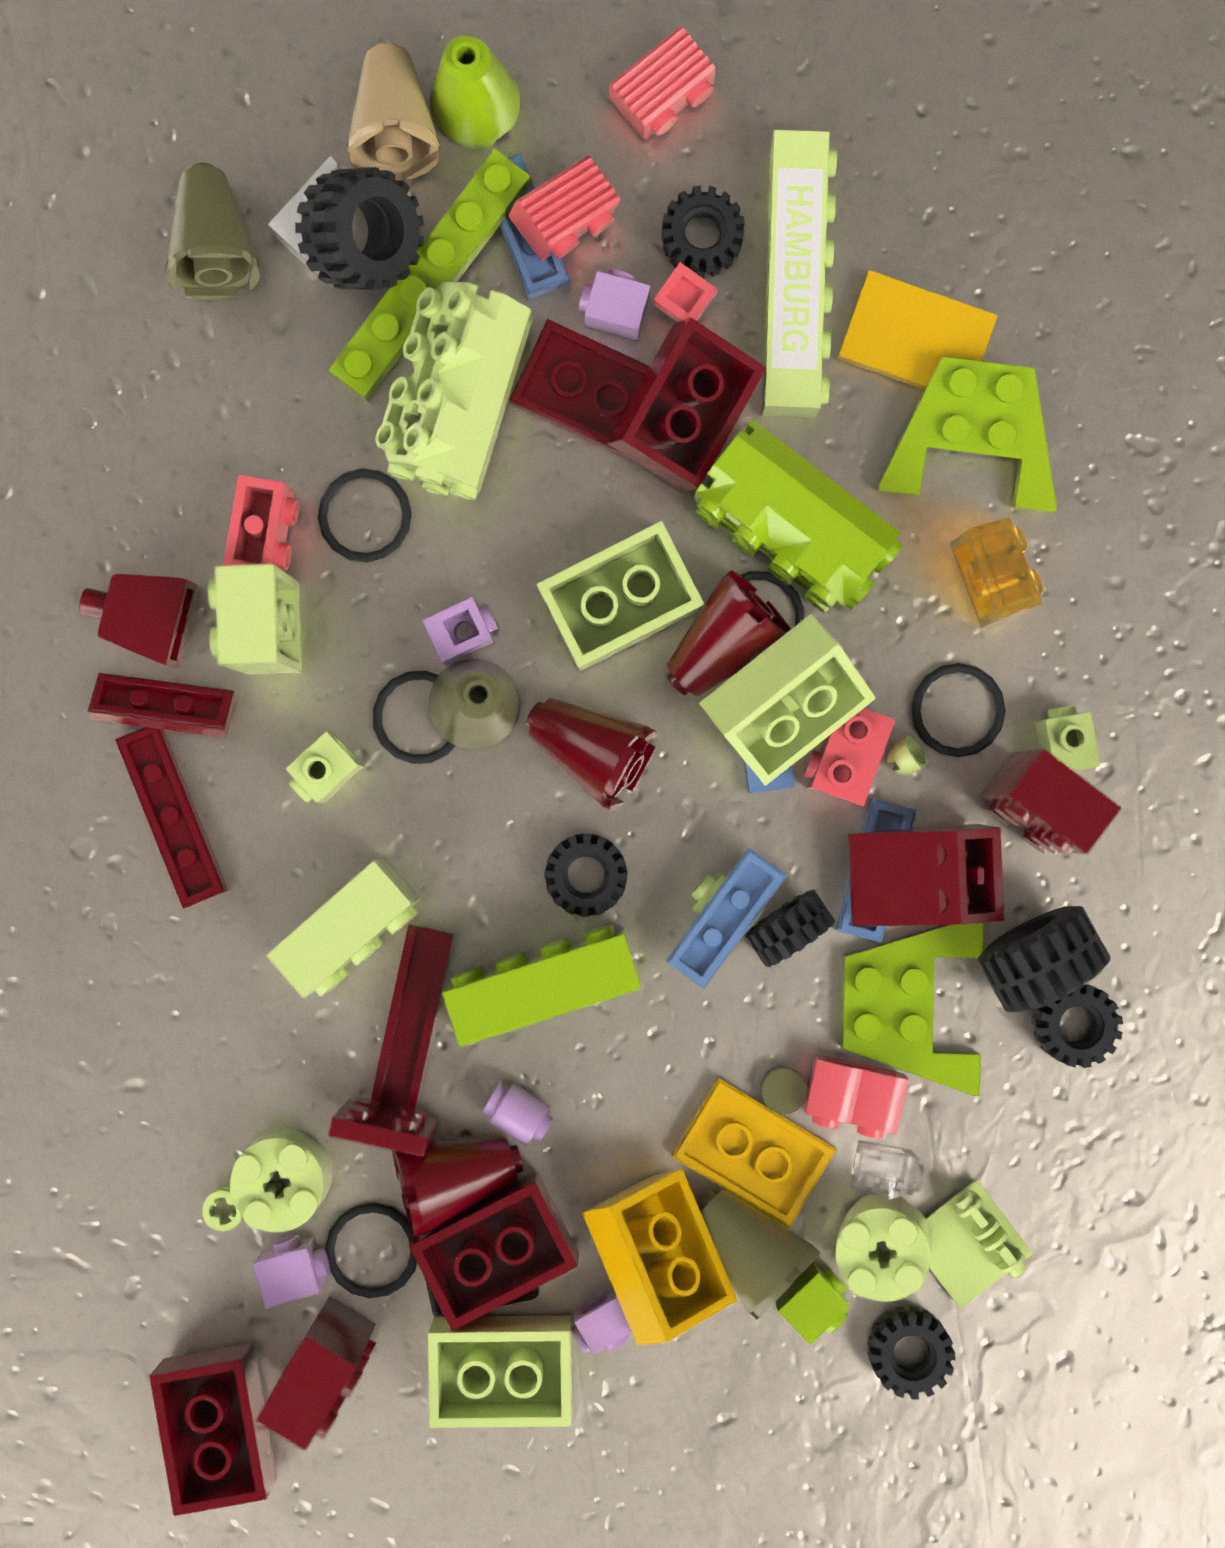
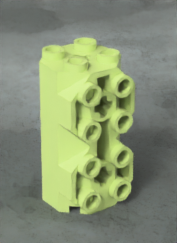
[375,282,533,501]

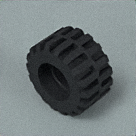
[295,167,424,290]
[978,906,1111,1012]

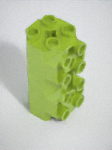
[694,419,903,613]

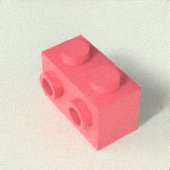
[223,475,299,571]
[803,708,895,807]

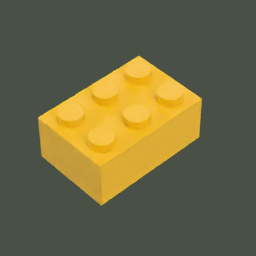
[582,1168,738,1345]

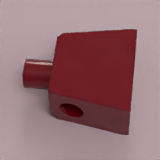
[79,574,197,668]

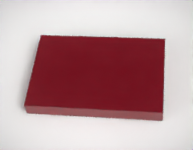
[509,319,650,461]

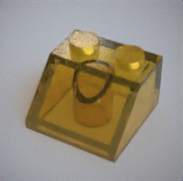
[949,517,1044,628]

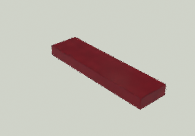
[115,727,229,909]

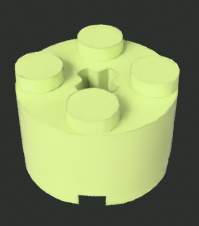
[230,1128,332,1232]
[836,1193,931,1302]

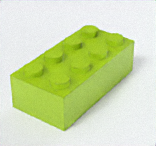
[442,923,642,1047]

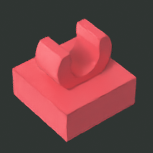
[653,262,718,322]

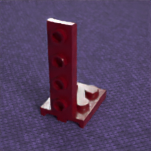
[328,924,454,1157]

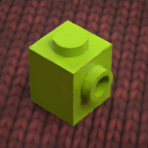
[775,1261,851,1345]

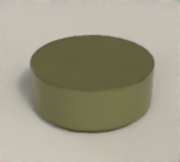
[760,1066,807,1115]

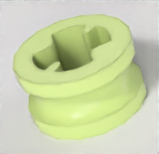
[202,1186,243,1232]

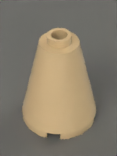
[347,42,440,180]

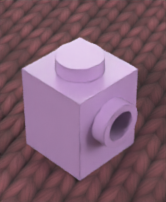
[579,269,650,342]
[253,1235,330,1308]

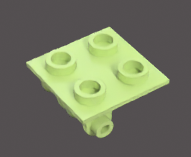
[926,1179,1033,1309]

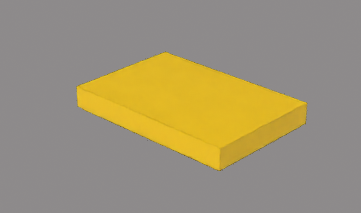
[837,270,998,390]
[671,1076,837,1228]

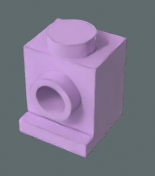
[422,597,498,666]
[571,1288,632,1354]

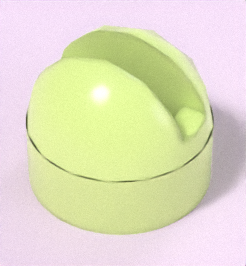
[887,735,927,775]

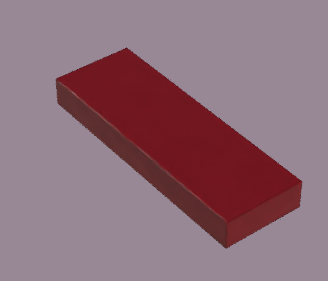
[87,673,236,738]

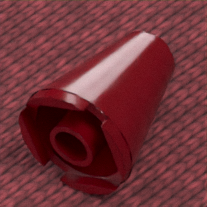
[667,570,791,696]
[526,698,659,812]
[391,1138,523,1237]

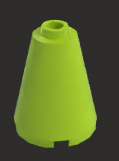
[430,35,520,148]

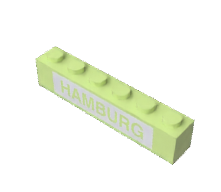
[761,130,837,418]

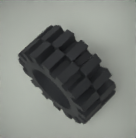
[661,185,745,278]
[544,833,627,917]
[745,889,835,967]
[1031,984,1123,1068]
[867,1306,956,1400]

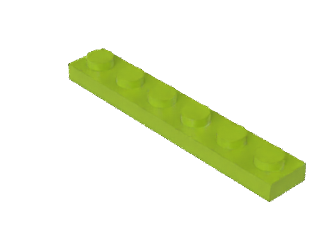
[328,149,533,401]

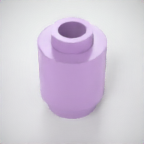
[482,1081,553,1145]

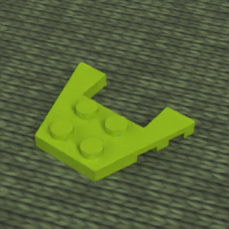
[877,357,1057,512]
[841,923,984,1096]

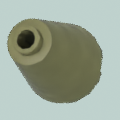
[165,162,260,300]
[429,659,520,750]
[697,1189,821,1320]

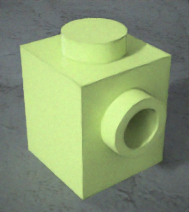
[1035,705,1101,771]
[286,731,364,803]

